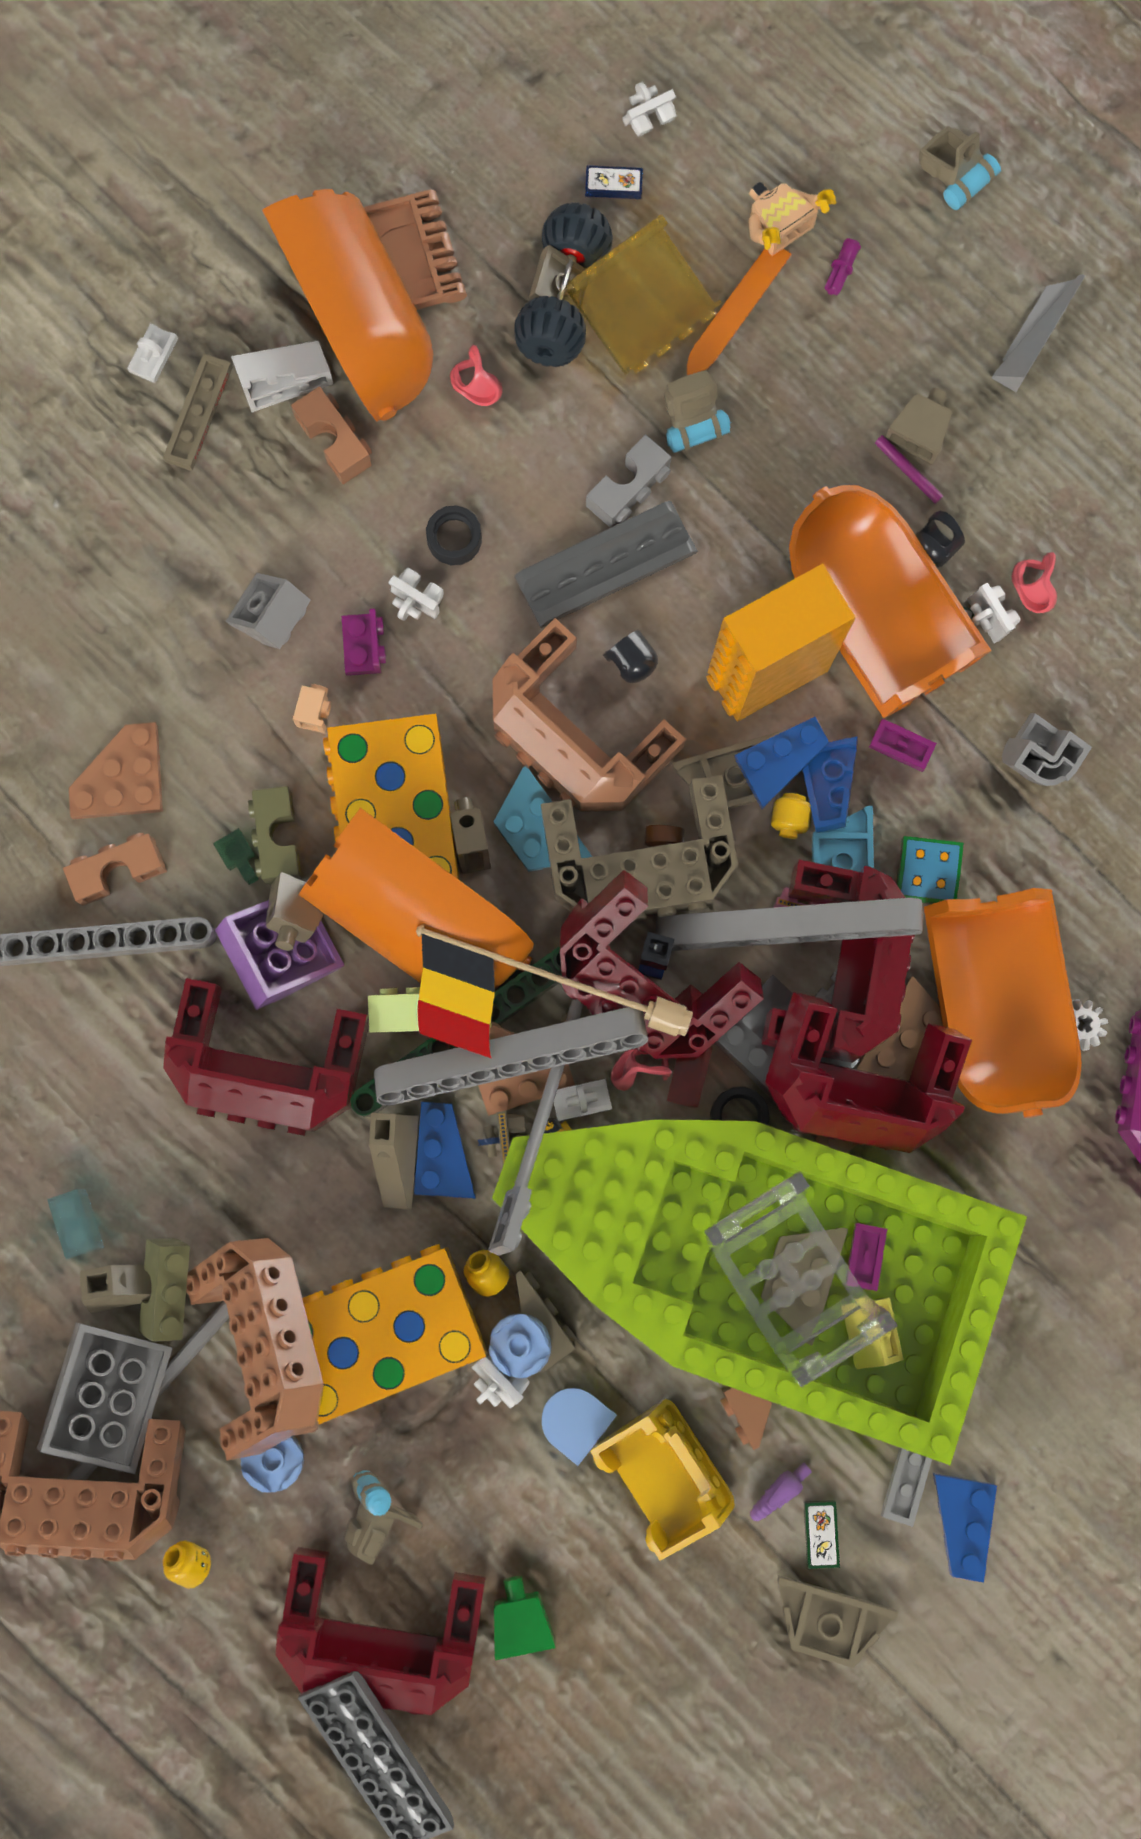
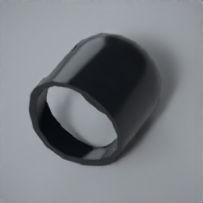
[916,511,965,568]
[603,630,658,683]

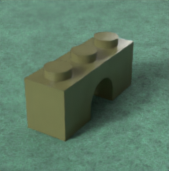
[248,786,302,884]
[139,1238,190,1342]

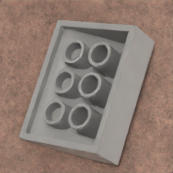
[37,1322,172,1474]

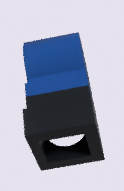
[638,932,675,980]

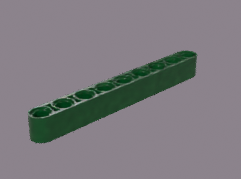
[351,946,562,1117]

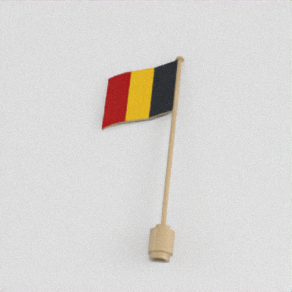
[416,925,693,1059]

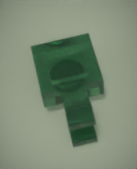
[213,828,259,885]

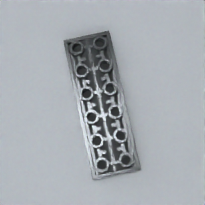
[515,501,698,628]
[298,1671,454,1839]

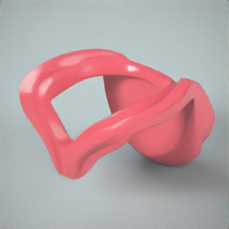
[450,345,503,406]
[1012,552,1057,613]
[610,1048,672,1091]

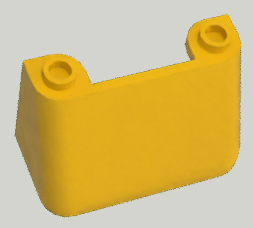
[590,1399,735,1561]

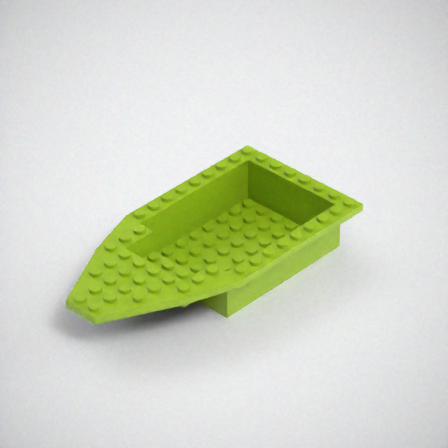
[492,1120,1027,1465]

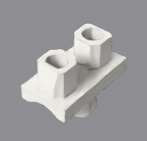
[622,82,677,137]
[127,323,178,383]
[388,567,444,621]
[967,583,1021,643]
[554,1079,612,1121]
[471,1355,530,1409]

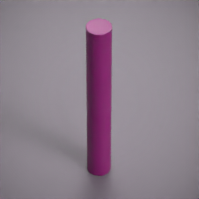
[875,435,944,504]

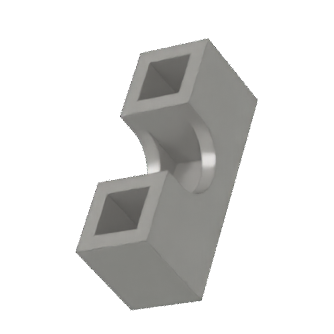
[586,434,671,528]

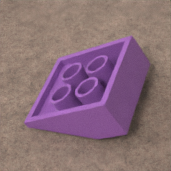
[215,900,344,1010]

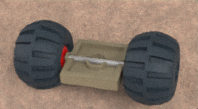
[514,202,612,367]

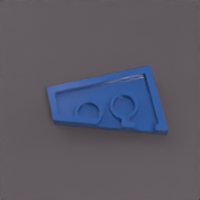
[734,717,829,810]
[803,736,858,833]
[414,1102,476,1199]
[933,1473,997,1583]

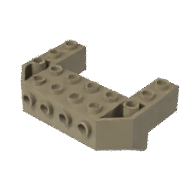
[541,775,738,922]

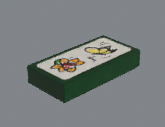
[803,1500,840,1569]

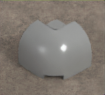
[1002,713,1092,786]

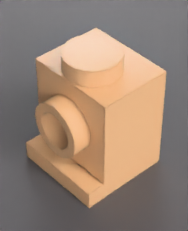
[293,684,331,734]

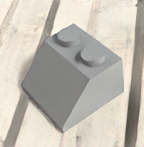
[226,573,311,649]

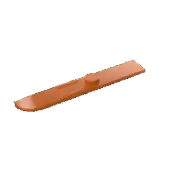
[686,249,792,376]

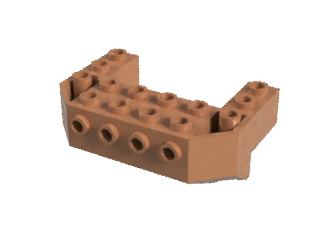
[492,618,686,812]
[186,1238,323,1460]
[0,1411,186,1562]

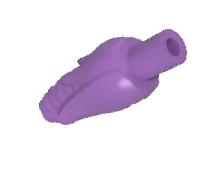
[750,1462,812,1521]

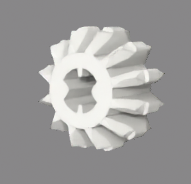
[1072,999,1108,1051]

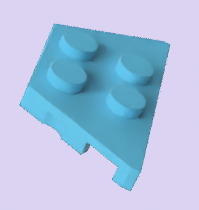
[493,767,593,872]
[812,806,874,872]

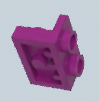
[341,608,386,676]

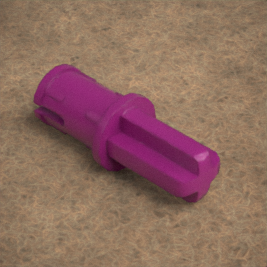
[824,238,861,296]

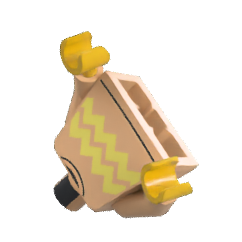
[748,182,837,256]

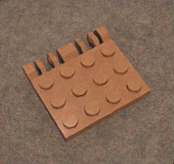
[364,190,467,310]

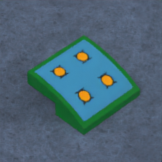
[896,836,964,904]

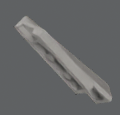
[992,274,1085,392]

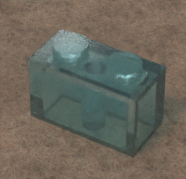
[47,1189,104,1259]

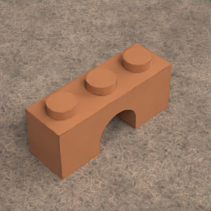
[291,386,372,484]
[63,833,167,906]

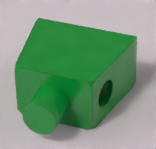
[494,1576,556,1661]

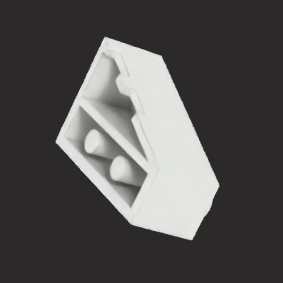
[231,341,333,412]

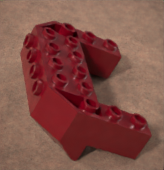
[762,859,915,1063]
[560,870,764,1059]
[163,978,369,1136]
[765,992,972,1153]
[275,1547,486,1715]

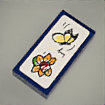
[585,165,643,199]

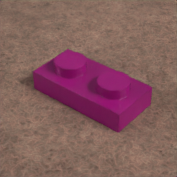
[869,718,937,772]
[845,1223,887,1291]

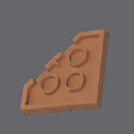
[69,722,163,819]
[478,1021,575,1116]

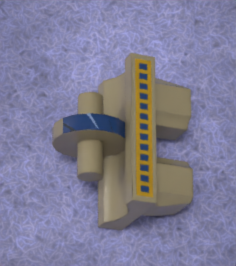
[477,1111,525,1168]

